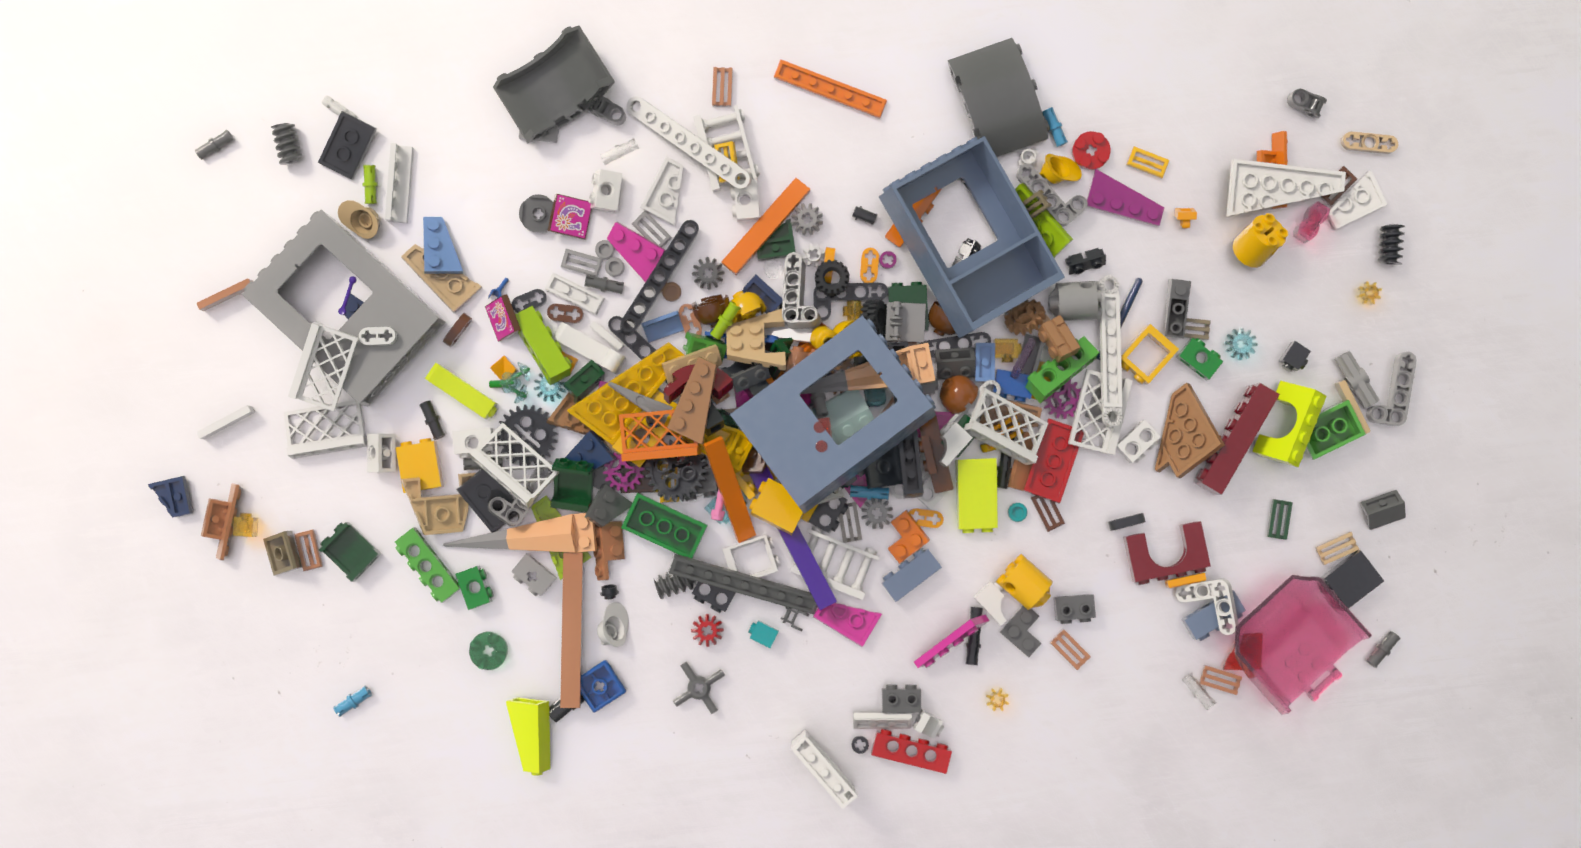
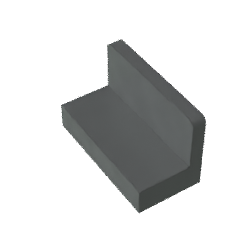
[1015,334,1045,375]
[1360,490,1406,530]

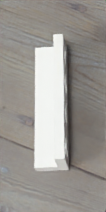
[385,143,413,223]

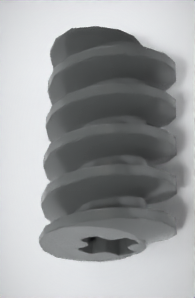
[271,123,302,165]
[653,572,696,599]

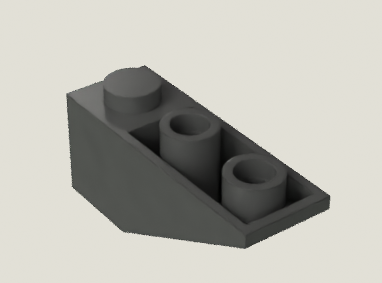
[1165,279,1191,338]

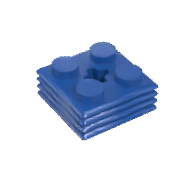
[581,660,626,713]

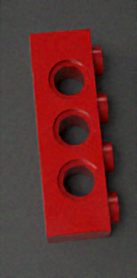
[871,729,952,774]

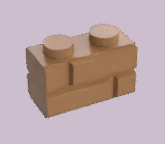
[1038,315,1081,363]

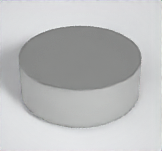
[595,240,615,260]
[605,257,625,277]

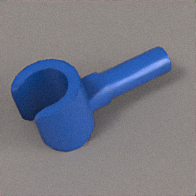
[488,277,509,299]

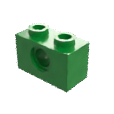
[1176,338,1223,381]
[455,565,494,610]

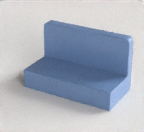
[641,311,684,343]
[975,343,995,382]

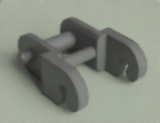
[780,607,810,631]

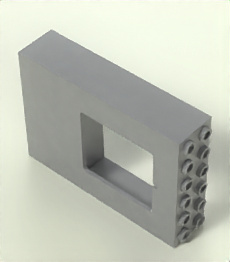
[242,209,446,407]

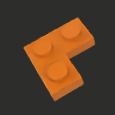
[888,510,930,564]

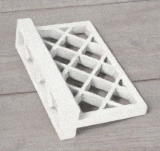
[288,322,359,411]
[1068,369,1133,455]
[964,388,1048,465]
[284,400,367,459]
[470,423,559,508]

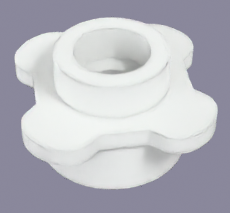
[1018,148,1038,167]

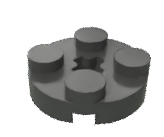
[519,194,553,233]

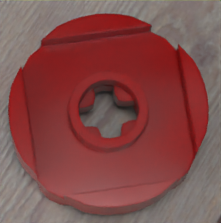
[1072,131,1111,170]

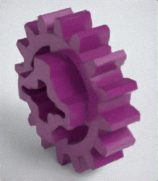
[1043,380,1081,419]
[603,452,645,492]

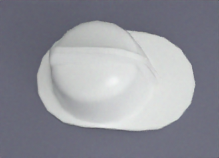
[597,602,628,647]

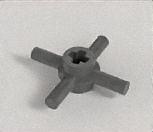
[673,661,725,714]

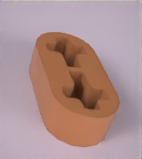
[679,304,702,335]

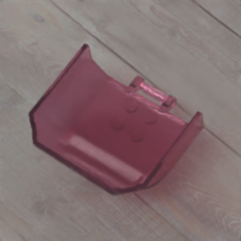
[1235,575,1372,715]

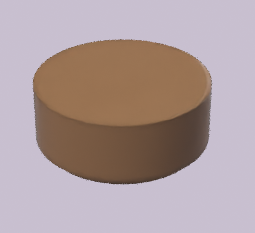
[662,282,681,302]

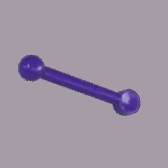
[338,276,357,315]

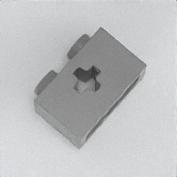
[511,553,557,596]

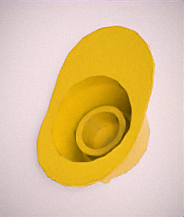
[1039,154,1082,184]

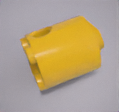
[1233,213,1288,268]
[996,554,1053,610]

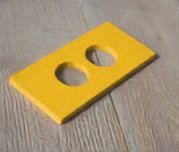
[612,390,677,468]

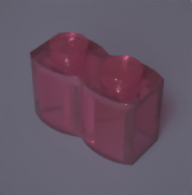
[1293,201,1330,243]

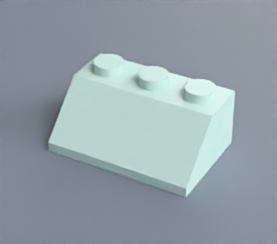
[811,390,874,445]

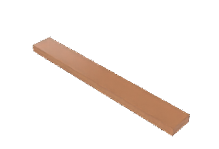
[560,552,583,708]

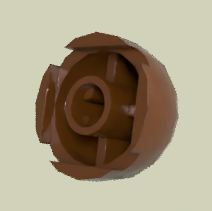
[691,294,730,328]
[928,301,956,336]

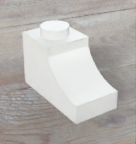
[939,422,973,467]
[974,582,1007,626]
[913,709,944,739]

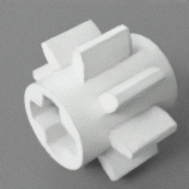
[802,243,825,267]

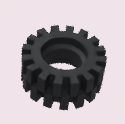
[815,260,850,296]
[860,300,887,335]

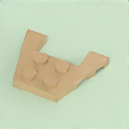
[726,309,786,370]
[401,472,476,535]

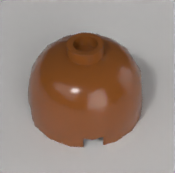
[939,375,978,414]

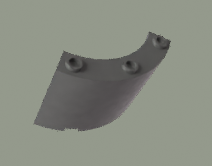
[493,25,615,143]
[948,38,1050,157]

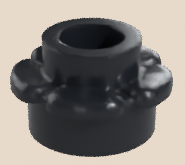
[600,584,619,600]

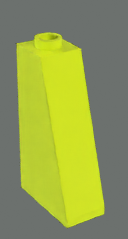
[425,363,498,419]
[506,697,551,776]

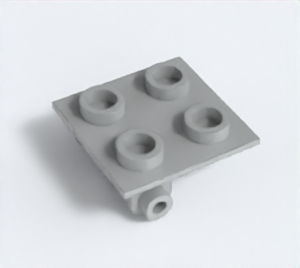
[885,301,926,342]

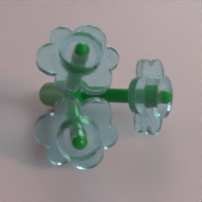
[489,362,531,404]

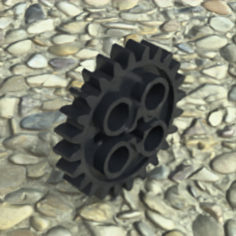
[496,404,559,466]
[645,440,708,502]

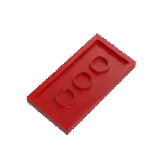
[1023,418,1084,504]

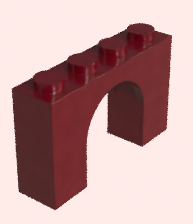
[1123,521,1211,585]

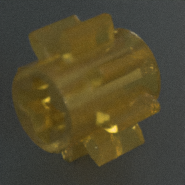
[1357,281,1382,305]
[843,301,863,321]
[985,688,1009,711]

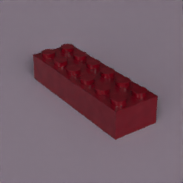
[1195,383,1280,495]

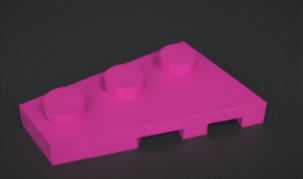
[607,222,666,282]
[813,603,882,647]

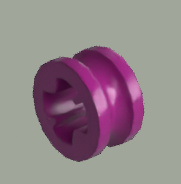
[879,251,897,269]

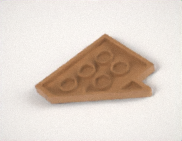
[1155,383,1225,479]

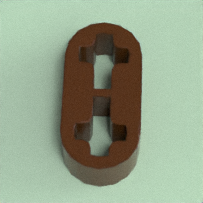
[547,304,584,324]
[443,313,472,347]

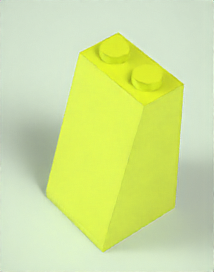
[955,458,998,533]

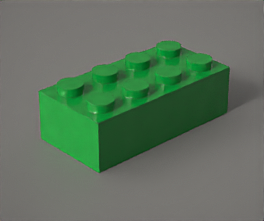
[621,493,708,559]

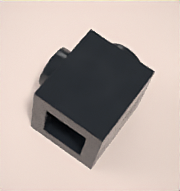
[1279,341,1311,372]

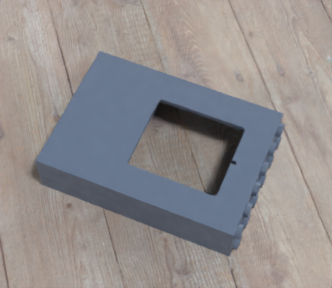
[879,136,1065,338]
[730,315,936,514]

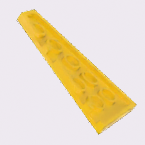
[567,342,684,445]

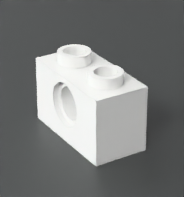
[589,169,623,212]
[730,179,760,221]
[452,427,495,458]
[367,434,396,472]

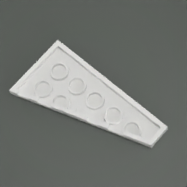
[1226,159,1346,217]

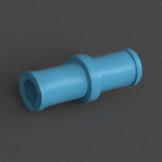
[1042,107,1068,147]
[850,485,889,500]
[333,685,372,717]

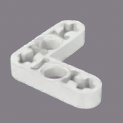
[1176,579,1239,635]

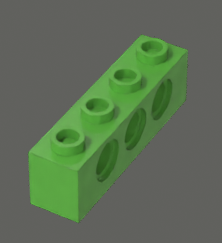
[1025,336,1100,404]
[395,527,460,603]

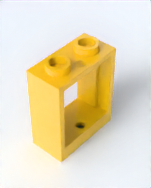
[1121,324,1179,384]

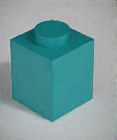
[748,620,779,648]

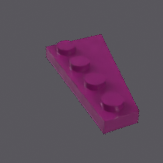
[1087,169,1165,227]

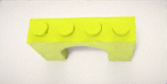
[1252,381,1327,467]

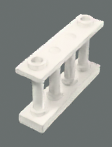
[693,105,760,193]
[791,526,880,600]

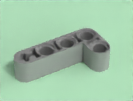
[1016,164,1087,227]
[782,252,822,329]
[1366,352,1416,426]
[488,461,553,526]

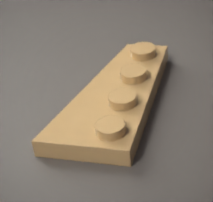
[401,244,482,313]

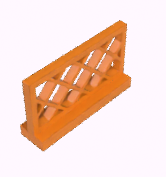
[619,409,702,462]

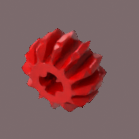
[691,614,724,647]

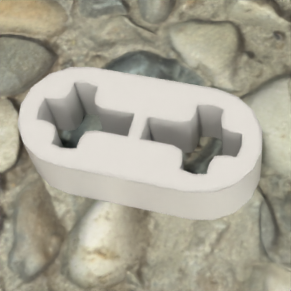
[359,327,397,346]

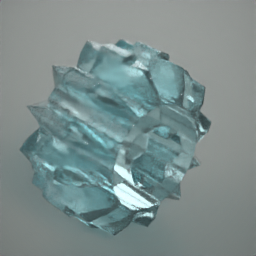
[1224,328,1258,360]
[534,373,566,402]
[863,388,886,407]

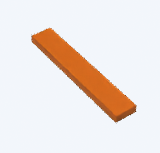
[774,59,887,119]
[721,178,811,275]
[703,436,756,543]

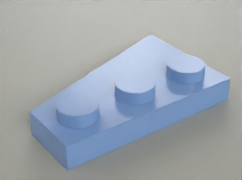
[423,217,463,274]

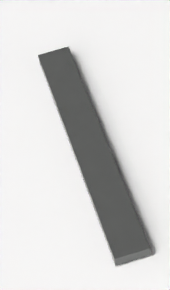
[668,553,817,614]

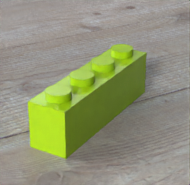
[515,306,572,385]

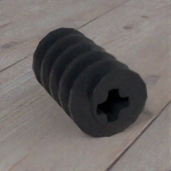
[1378,224,1405,265]

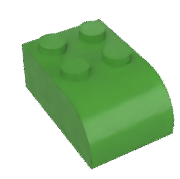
[1306,400,1366,460]

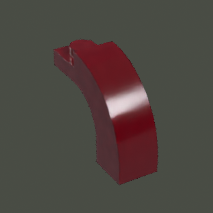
[663,364,733,404]

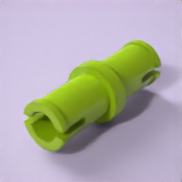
[362,165,378,204]
[710,301,741,340]

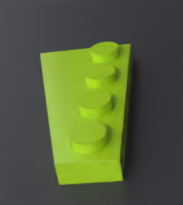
[1015,183,1073,258]
[531,495,592,580]

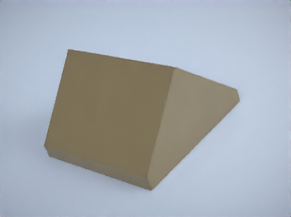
[263,531,302,576]

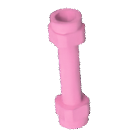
[711,489,725,521]

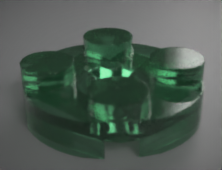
[469,631,508,670]

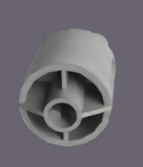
[1048,281,1102,321]

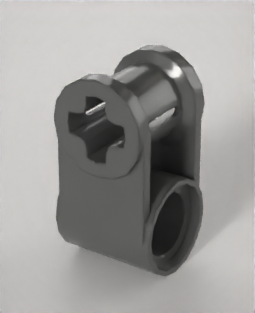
[1287,88,1327,118]
[588,95,626,126]

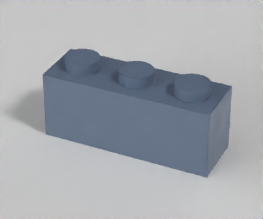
[881,548,942,602]
[1181,590,1246,641]

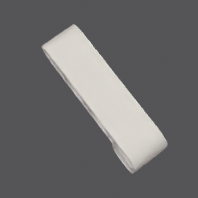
[552,322,626,375]

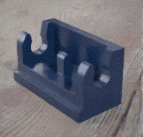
[742,274,783,313]

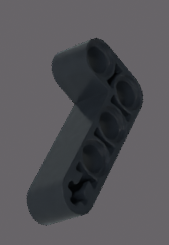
[813,283,888,322]

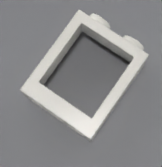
[722,534,781,577]

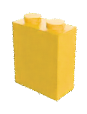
[396,438,444,493]
[749,478,803,536]

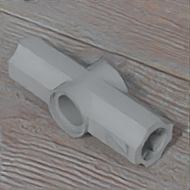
[1335,351,1379,409]

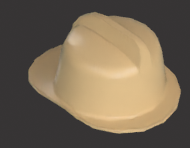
[338,200,380,239]

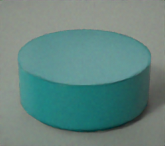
[1008,503,1027,522]

